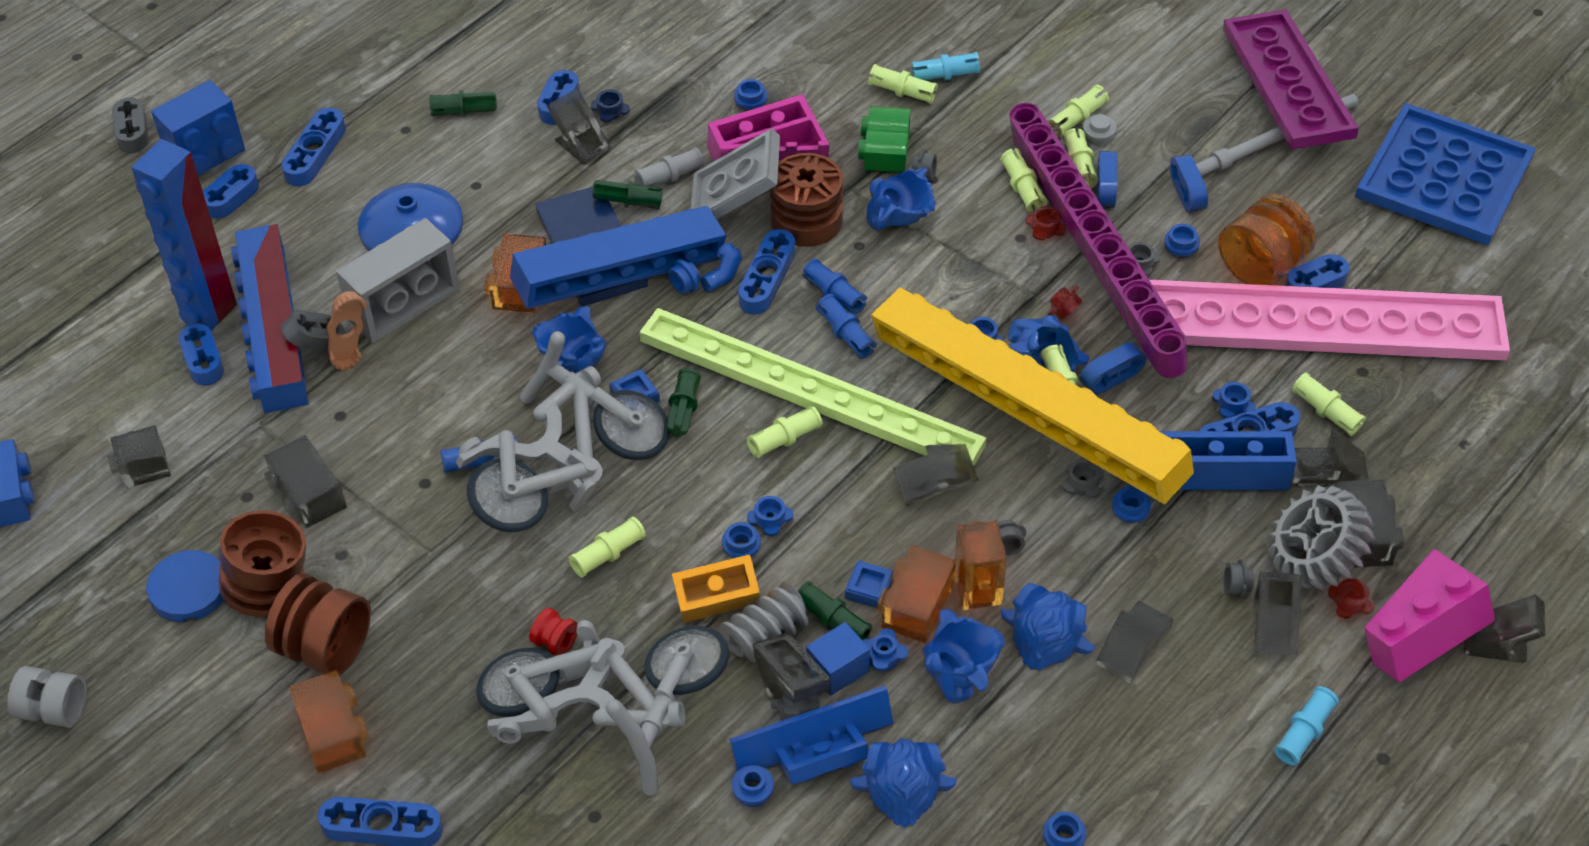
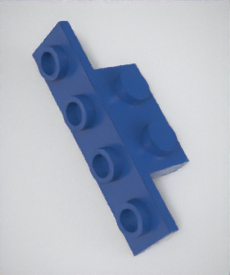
[729,686,894,785]

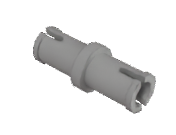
[634,147,704,187]

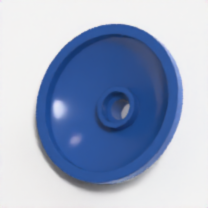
[358,183,463,251]

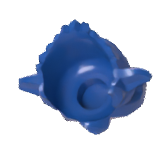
[866,167,937,231]
[532,306,607,374]
[1008,315,1090,372]
[1001,583,1095,670]
[922,608,1005,703]
[850,738,957,828]

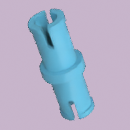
[911,52,980,81]
[1274,686,1339,766]

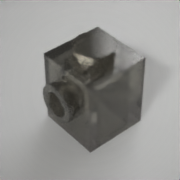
[107,425,171,489]

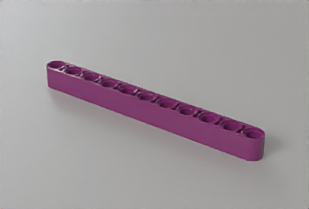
[1009,103,1188,378]

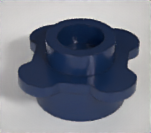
[591,89,630,122]

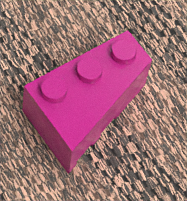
[707,94,830,162]
[1364,549,1495,683]

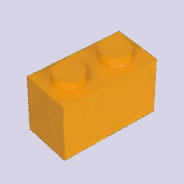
[672,554,760,623]

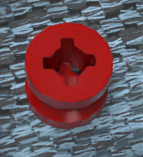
[529,607,578,656]

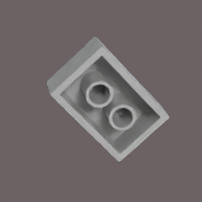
[336,218,460,343]

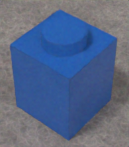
[805,622,870,696]

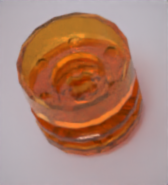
[1218,193,1316,285]

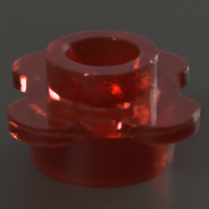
[1026,206,1066,240]
[1047,285,1082,320]
[1328,578,1375,619]

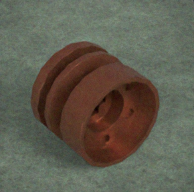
[770,153,843,247]
[218,510,306,618]
[265,573,371,677]

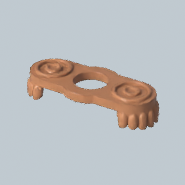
[327,291,368,371]

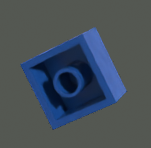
[151,80,245,176]

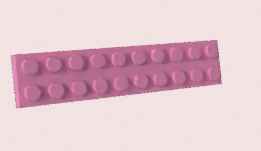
[1137,280,1510,361]

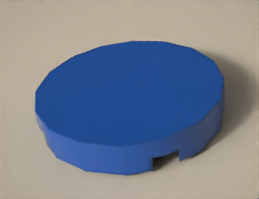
[146,550,223,622]

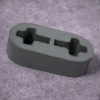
[112,97,149,153]
[281,310,346,351]

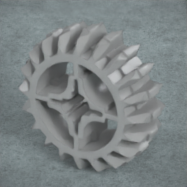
[1266,485,1375,591]

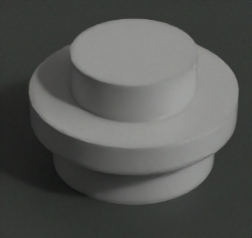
[1083,114,1117,145]

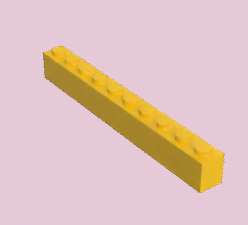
[871,287,1194,505]

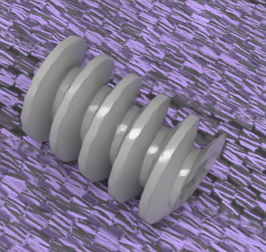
[719,581,809,663]

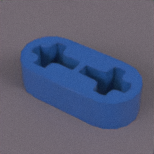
[537,70,580,125]
[1097,151,1117,207]
[1170,154,1208,212]
[203,164,259,218]
[1285,254,1349,288]
[179,323,224,385]
[1079,342,1147,395]

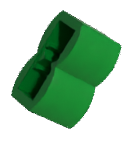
[858,106,911,172]

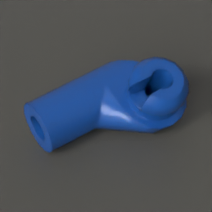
[700,243,742,293]

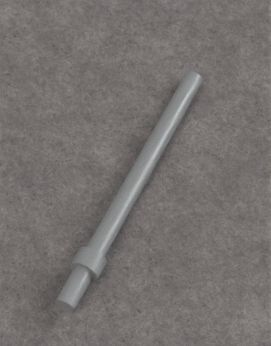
[1196,94,1358,176]

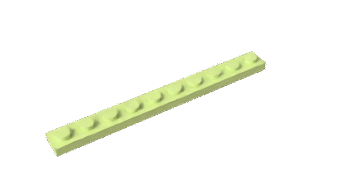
[639,308,986,474]

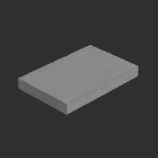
[691,129,780,219]

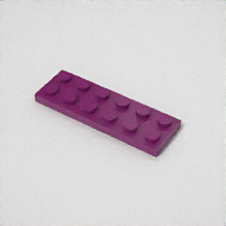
[1223,9,1359,150]

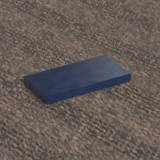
[535,186,648,306]

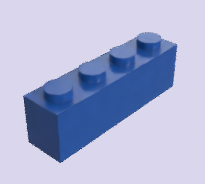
[1159,431,1297,490]

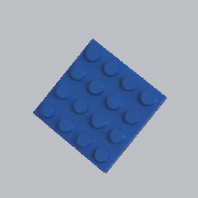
[1355,103,1536,246]

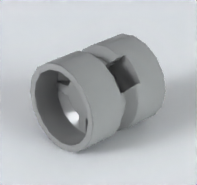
[7,666,87,728]

